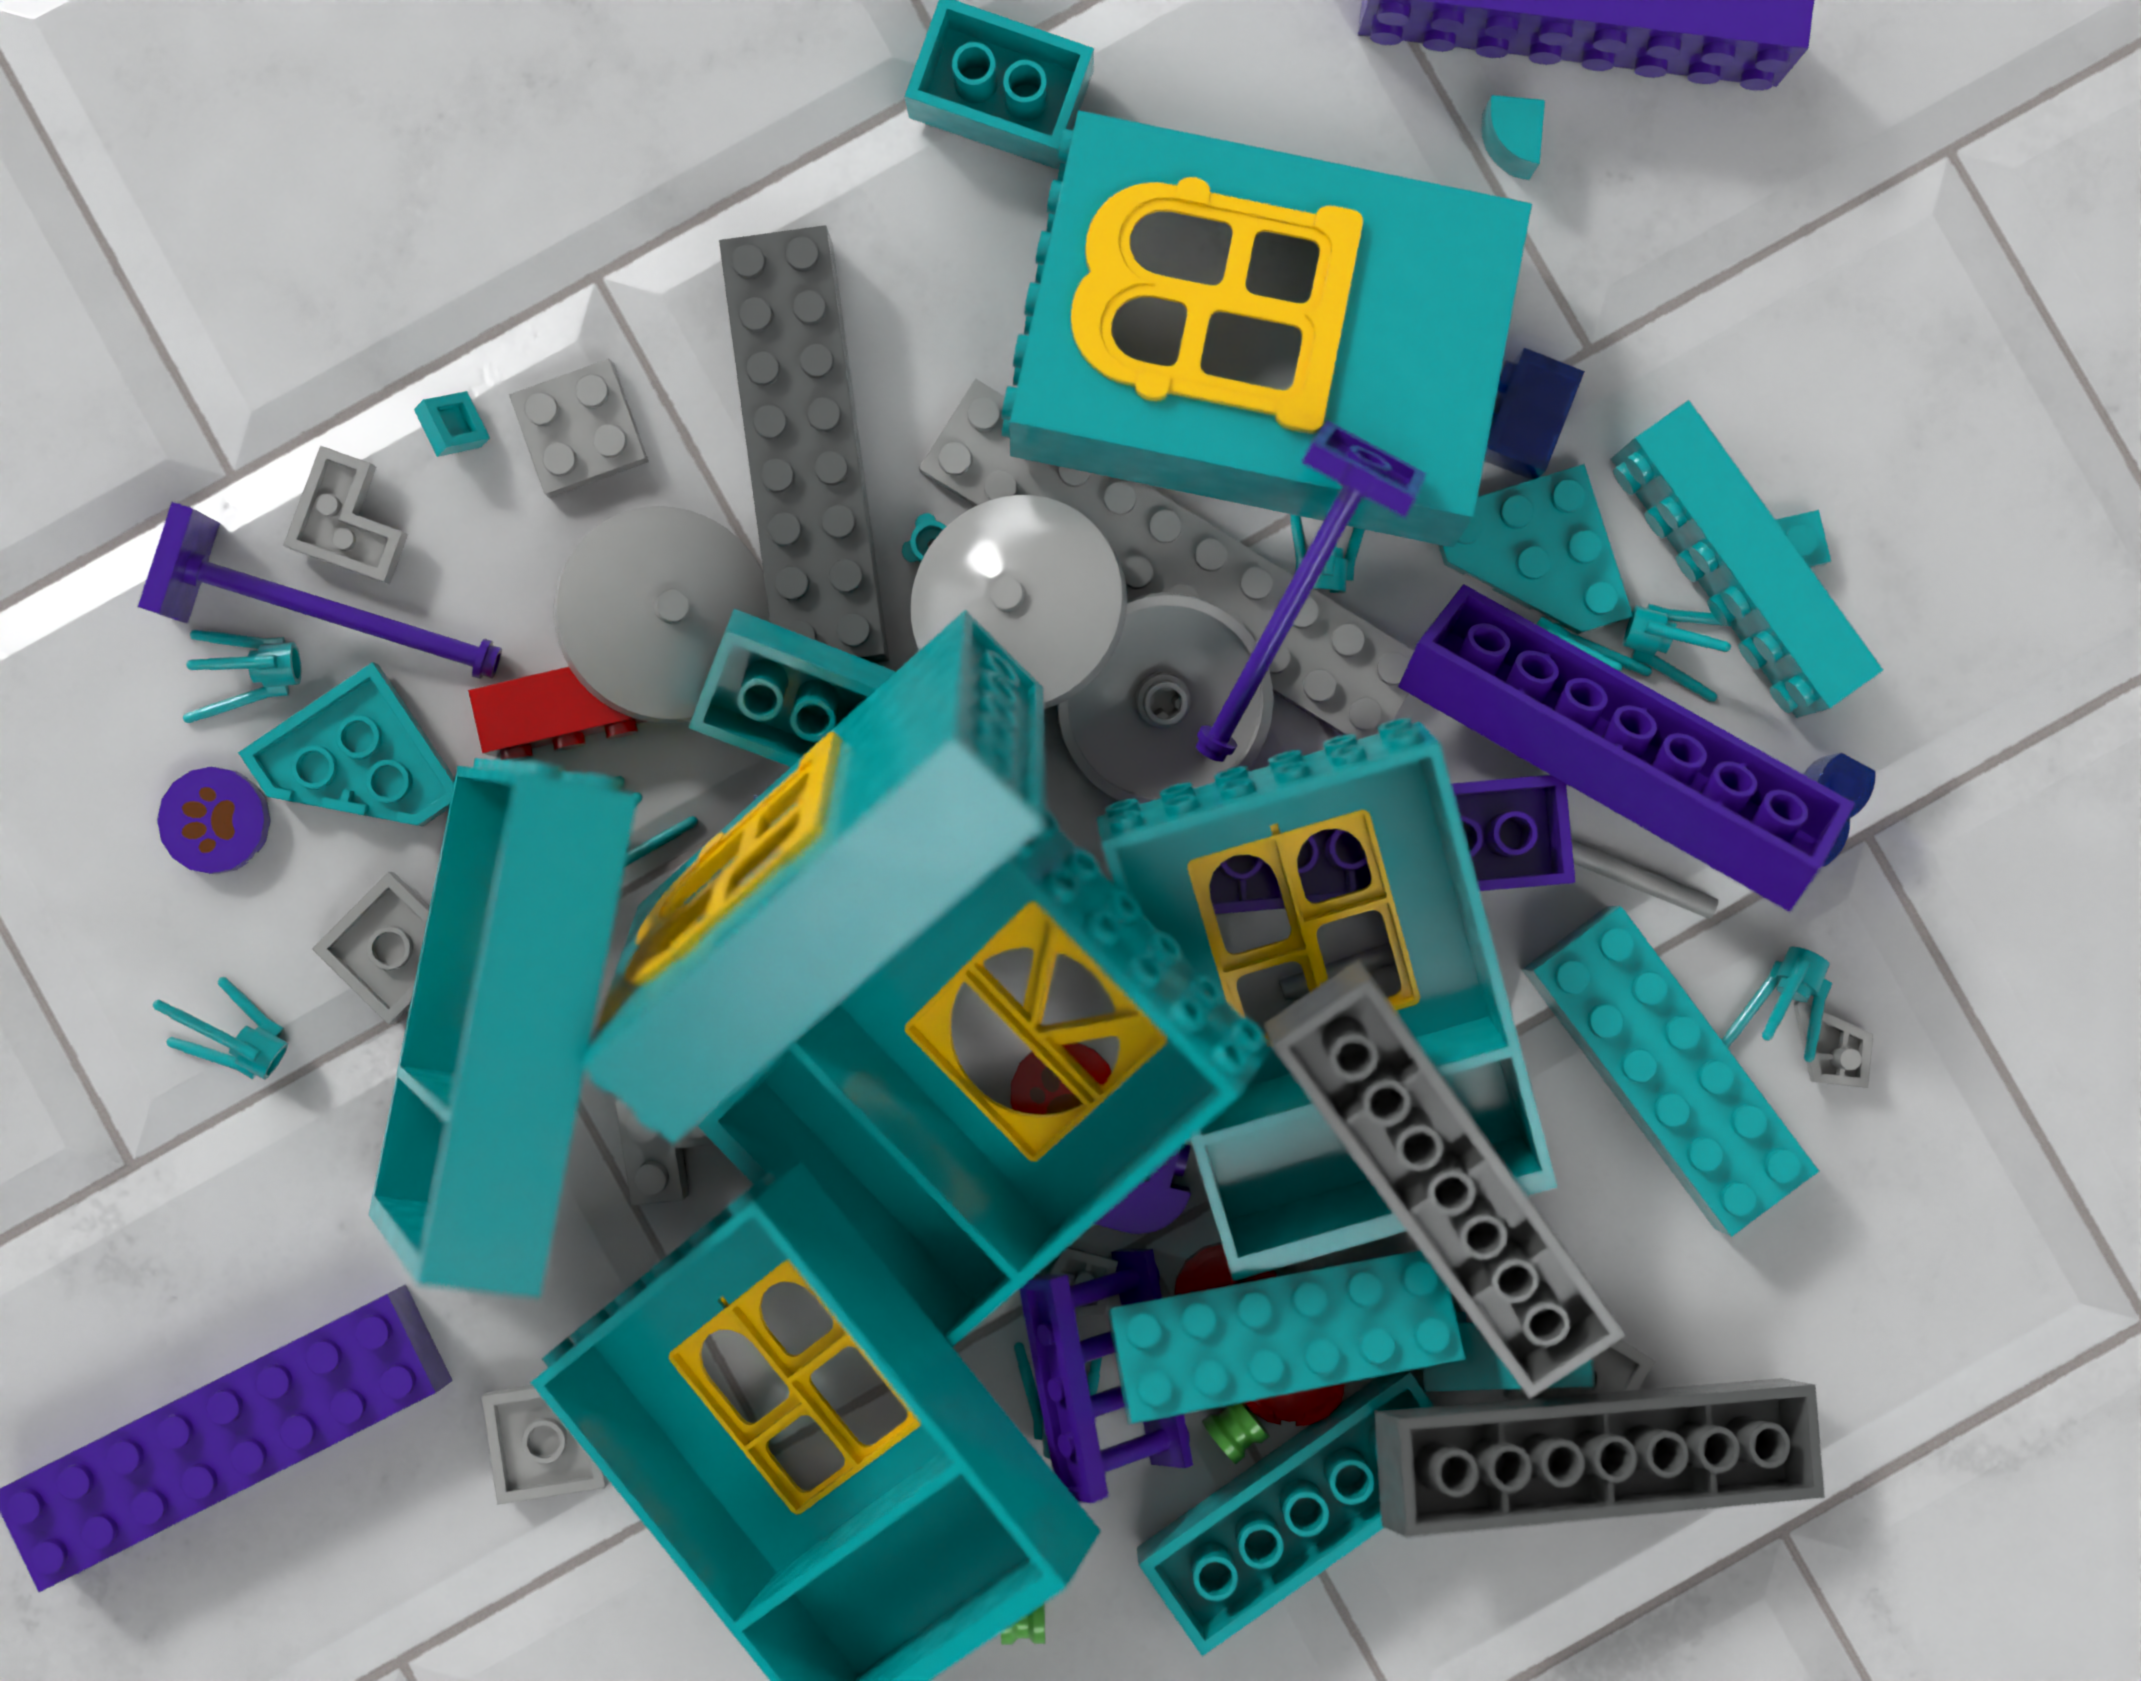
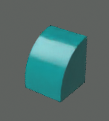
[1481,95,1545,180]

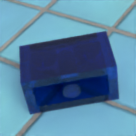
[1484,348,1585,480]

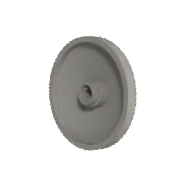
[911,495,1127,709]
[554,506,770,723]
[1056,593,1274,804]

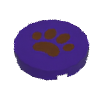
[157,766,271,874]

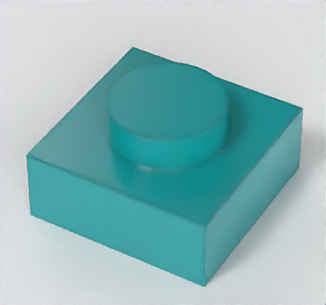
[414,391,490,457]
[1776,510,1831,568]

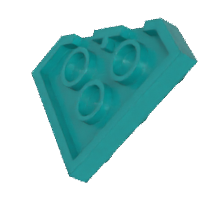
[1438,464,1633,635]
[238,662,455,827]

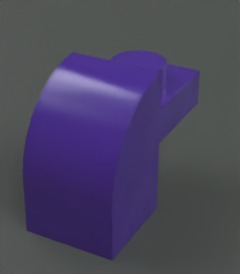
[1093,1144,1191,1234]

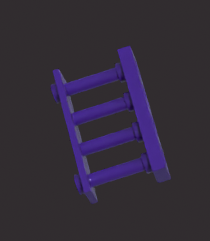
[1019,1249,1193,1504]

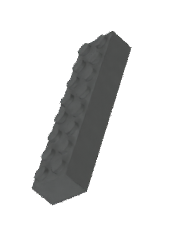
[719,225,890,663]
[1264,959,1625,1399]
[1375,1378,1825,1537]

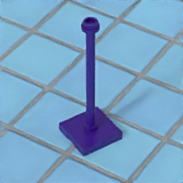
[1196,420,1427,762]
[137,502,502,679]

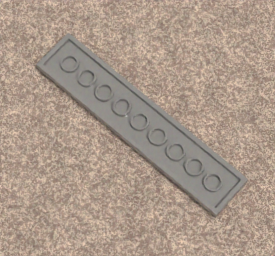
[919,378,1414,740]

